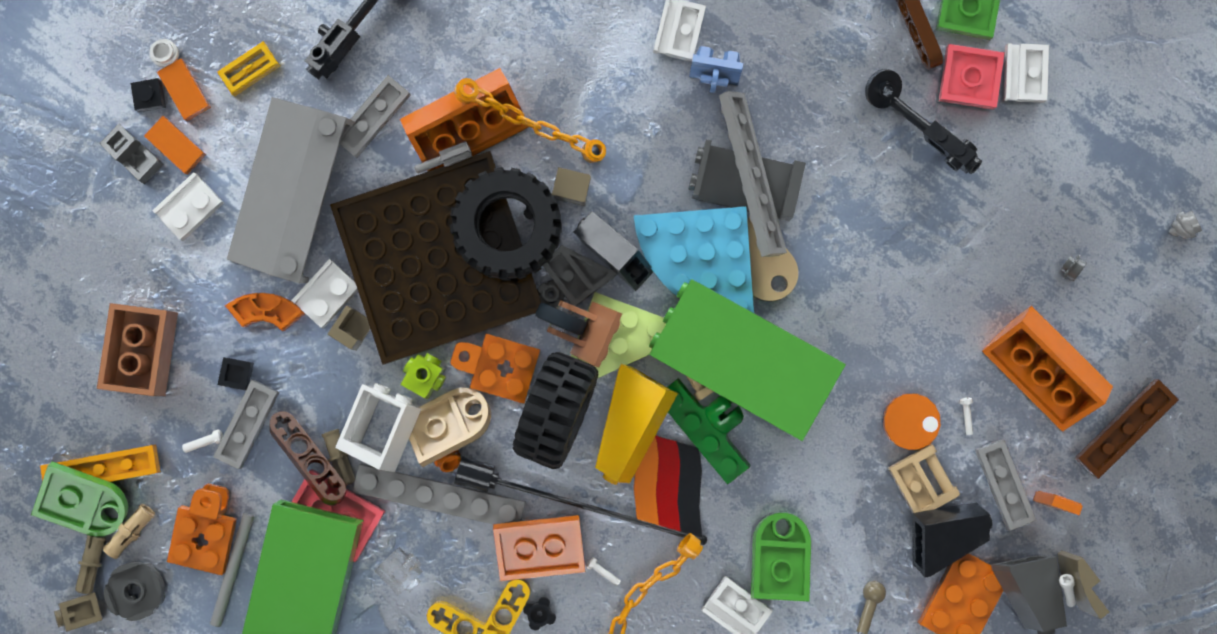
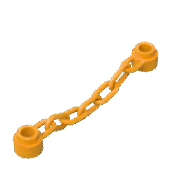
[454,78,606,163]
[609,533,703,634]

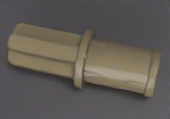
[322,429,356,485]
[75,535,106,594]

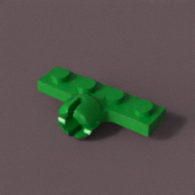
[667,378,751,485]

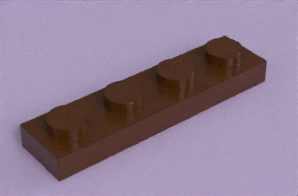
[1075,379,1179,479]

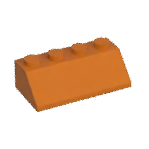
[400,68,529,172]
[982,306,1113,432]

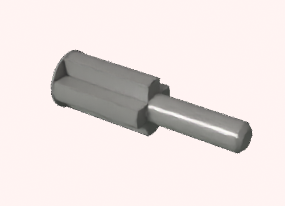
[414,141,472,174]

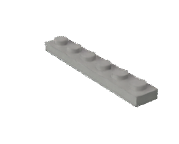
[719,91,787,257]
[353,464,526,524]

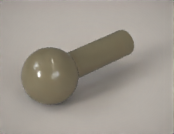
[856,581,886,634]

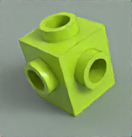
[400,353,446,399]

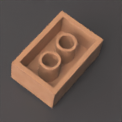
[97,303,178,396]

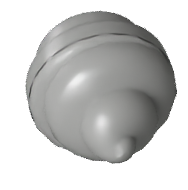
[1169,211,1202,239]

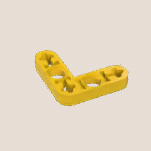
[427,579,531,634]

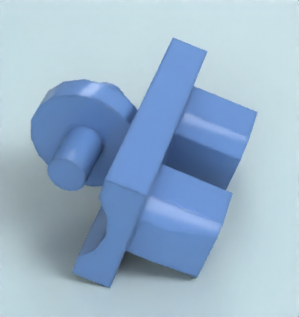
[689,46,743,93]

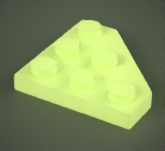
[571,292,666,379]

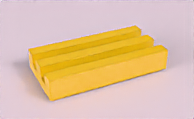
[217,41,281,97]

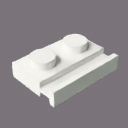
[653,0,706,62]
[1003,43,1049,103]
[152,172,224,241]
[291,259,358,328]
[701,576,773,634]

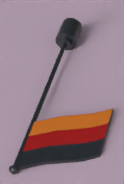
[454,435,707,546]

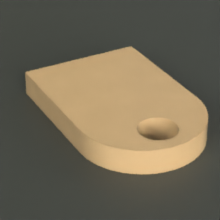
[747,217,798,302]
[409,388,491,467]

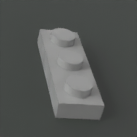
[340,75,411,158]
[213,380,280,469]
[975,440,1036,531]

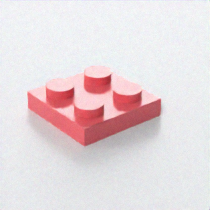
[938,44,1005,110]

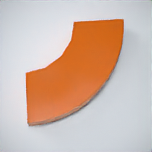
[225,293,305,331]

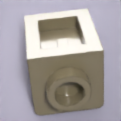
[54,592,103,632]

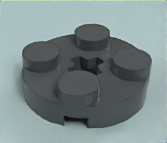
[104,562,165,621]

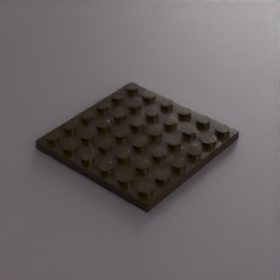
[330,151,541,365]

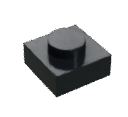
[130,78,166,112]
[217,357,254,390]

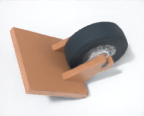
[535,300,622,368]

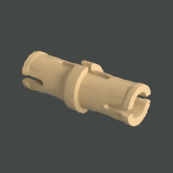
[103,504,156,559]

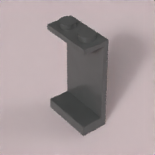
[688,140,806,221]

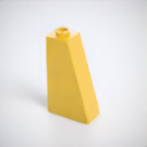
[595,364,678,485]

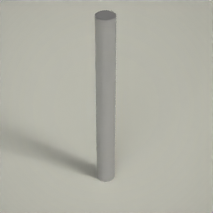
[210,513,254,627]

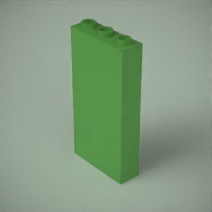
[649,279,846,442]
[242,499,364,634]

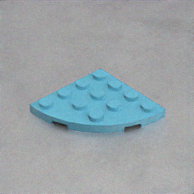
[634,206,754,313]

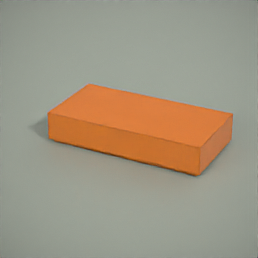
[157,58,211,121]
[144,116,206,175]
[1033,491,1083,515]

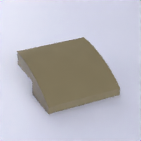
[1057,550,1110,619]

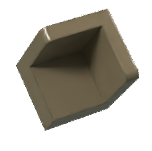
[552,167,591,206]
[328,306,371,351]

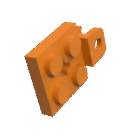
[450,334,540,404]
[167,483,237,575]

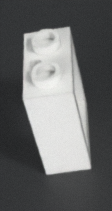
[335,383,421,472]

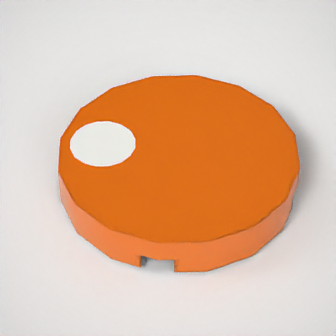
[883,394,941,450]

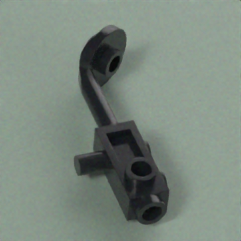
[304,0,378,80]
[865,69,982,174]

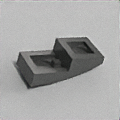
[99,124,164,185]

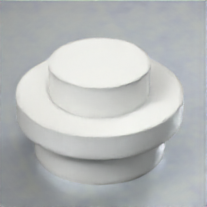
[150,39,179,67]

